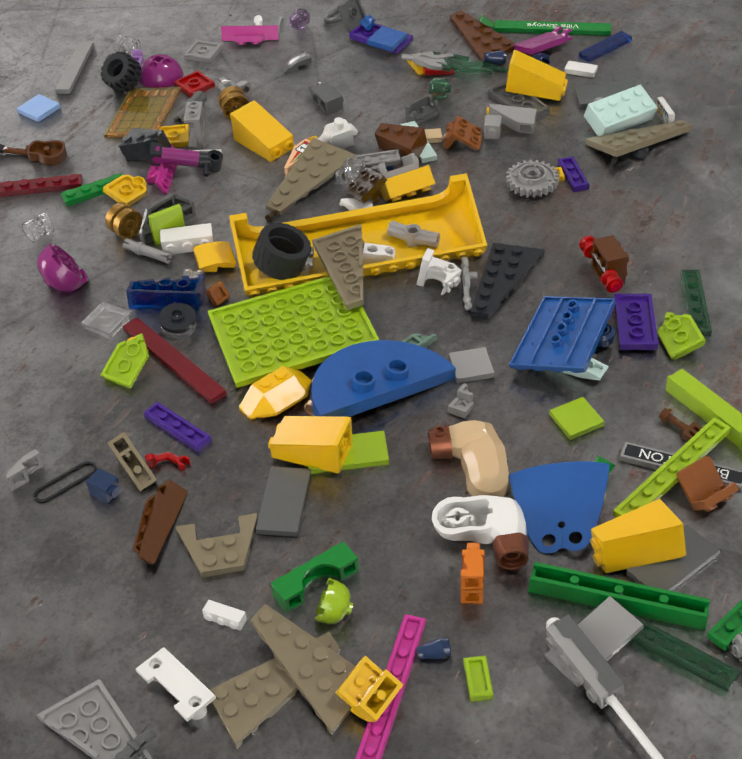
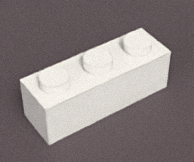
[202,600,247,631]

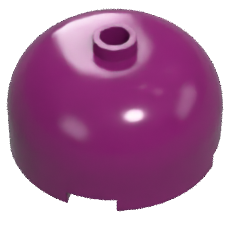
[37,243,88,293]

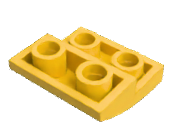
[193,241,236,272]

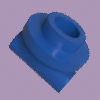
[360,14,376,31]

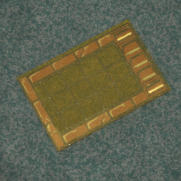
[104,87,181,137]

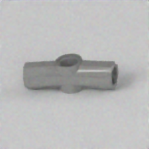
[387,221,440,248]

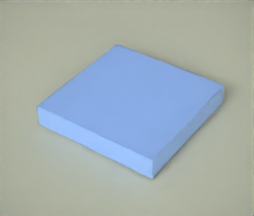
[17,94,60,122]

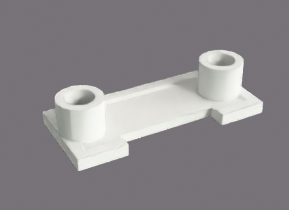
[136,647,216,722]

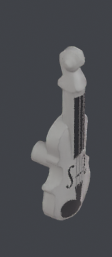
[460,257,477,311]

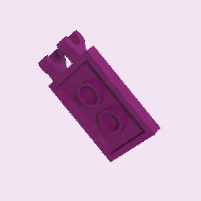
[514,26,573,55]

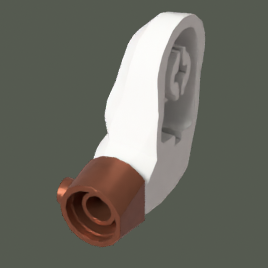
[432,495,529,570]

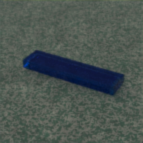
[579,31,632,62]

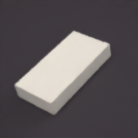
[564,61,598,78]

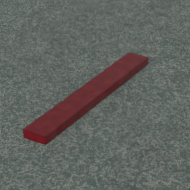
[123,318,227,404]

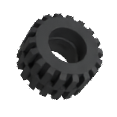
[100,51,142,93]

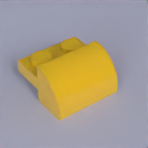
[335,656,404,722]

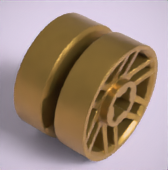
[218,86,249,120]
[105,203,142,239]

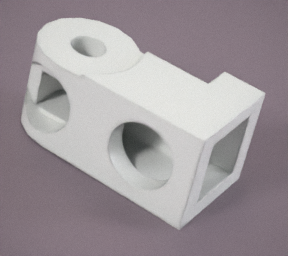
[363,243,396,265]

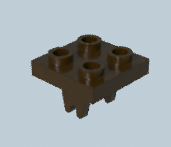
[344,167,387,204]

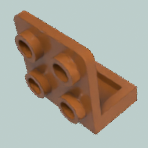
[443,115,484,151]
[676,456,739,512]

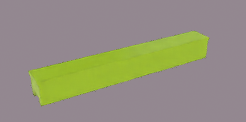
[666,369,742,450]

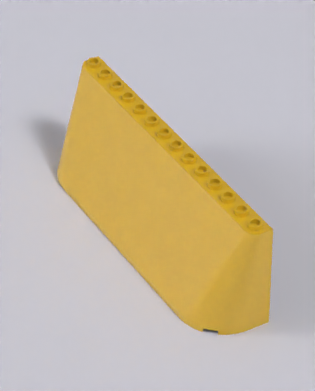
[229,173,487,298]

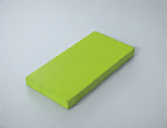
[308,431,389,474]

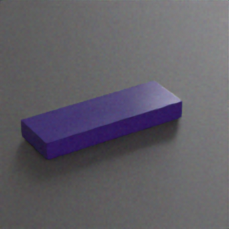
[558,156,590,192]

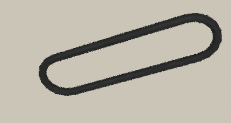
[33,461,96,502]

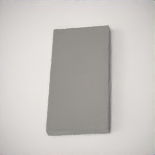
[545,596,643,688]

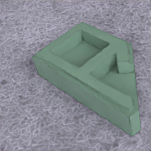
[401,334,437,348]

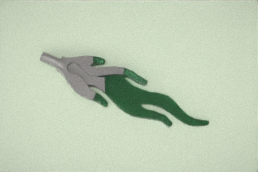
[402,52,509,74]

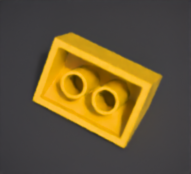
[379,165,436,202]

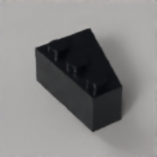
[119,128,171,162]

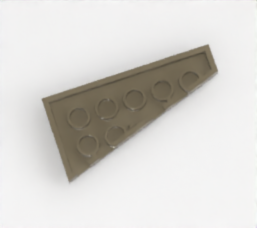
[585,120,692,157]
[266,137,356,216]
[251,604,355,735]

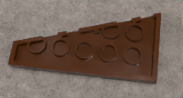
[450,10,516,66]

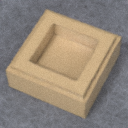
[425,128,442,143]

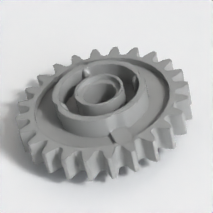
[506,159,559,198]

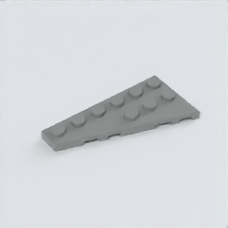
[37,679,153,759]

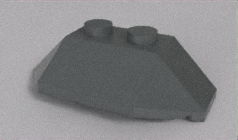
[139,193,196,245]

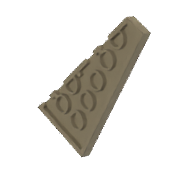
[312,224,364,310]
[209,632,340,749]

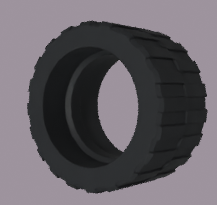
[252,222,311,280]

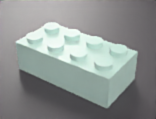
[584,84,658,136]

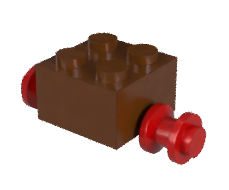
[579,235,629,293]

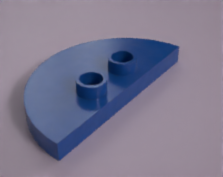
[311,340,456,417]

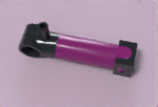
[148,142,223,177]

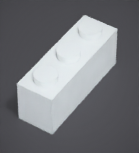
[160,223,214,255]

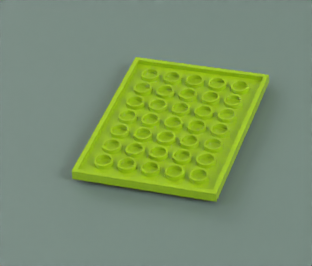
[207,276,379,388]

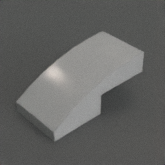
[6,449,44,491]

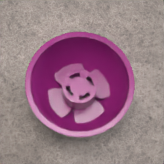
[140,54,183,89]

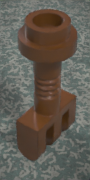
[659,408,703,442]

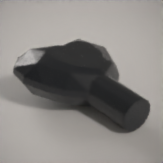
[629,146,649,159]

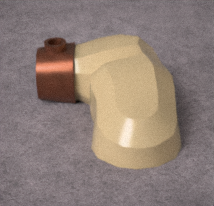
[428,420,511,497]

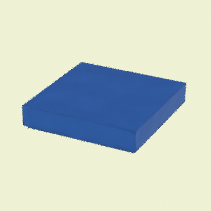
[367,26,407,52]

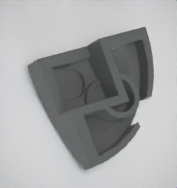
[283,51,312,75]

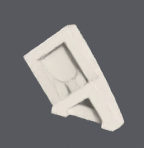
[339,198,373,211]

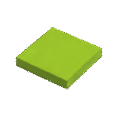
[148,204,185,245]
[549,397,605,440]

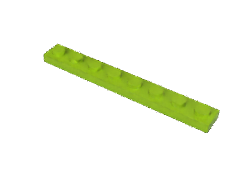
[613,417,731,518]

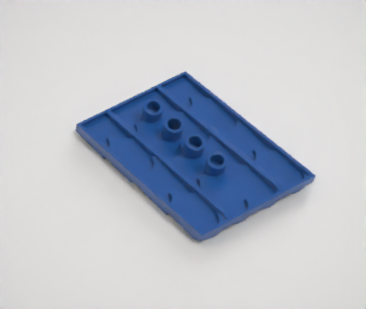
[509,296,616,373]

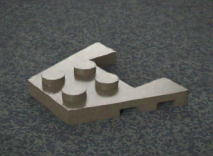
[176,513,258,578]

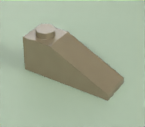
[107,432,157,492]

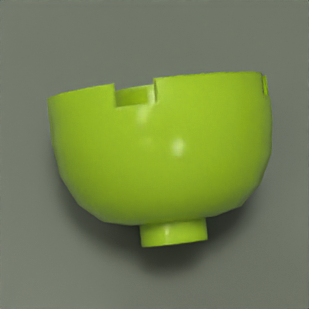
[314,578,353,624]

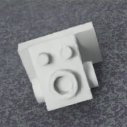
[416,248,462,295]

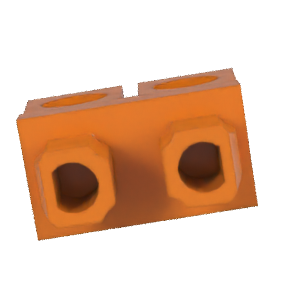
[461,543,484,604]

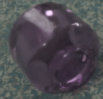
[289,8,310,30]

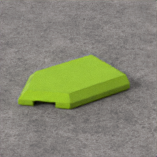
[657,312,706,360]
[100,333,149,389]

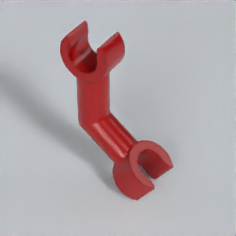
[144,452,191,471]

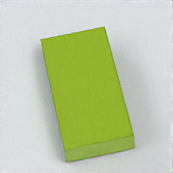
[463,655,493,702]

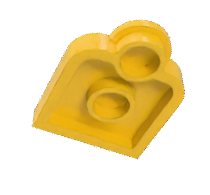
[103,175,147,206]

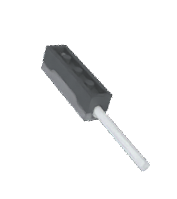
[545,614,664,759]

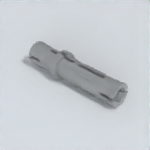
[123,238,172,264]

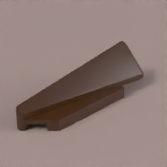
[132,479,188,564]

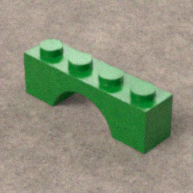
[271,541,359,613]

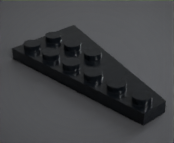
[471,243,545,319]

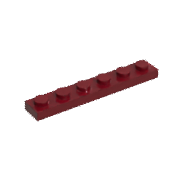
[0,174,83,197]

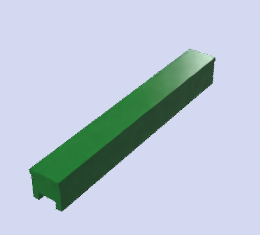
[528,562,710,631]

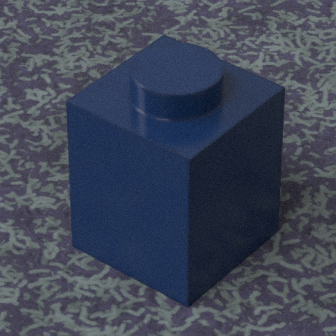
[86,468,121,504]

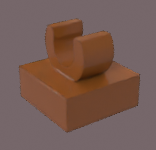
[206,281,230,306]

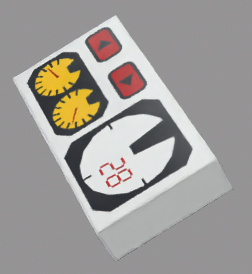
[656,97,675,124]

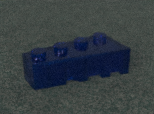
[126,274,206,311]

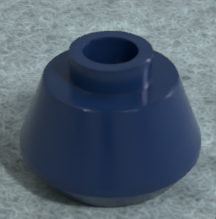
[597,324,616,348]

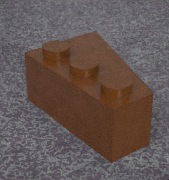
[374,123,428,158]

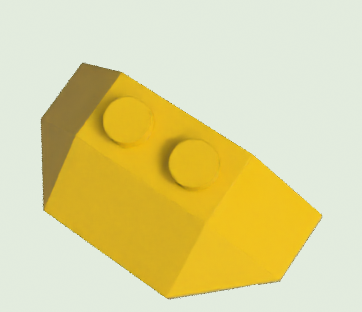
[239,366,312,420]

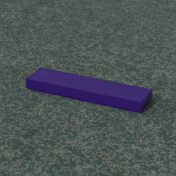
[143,402,212,452]

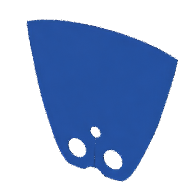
[509,461,609,554]

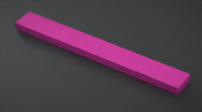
[355,614,426,759]

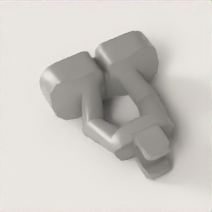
[218,77,252,97]

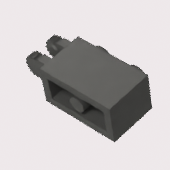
[308,82,344,115]

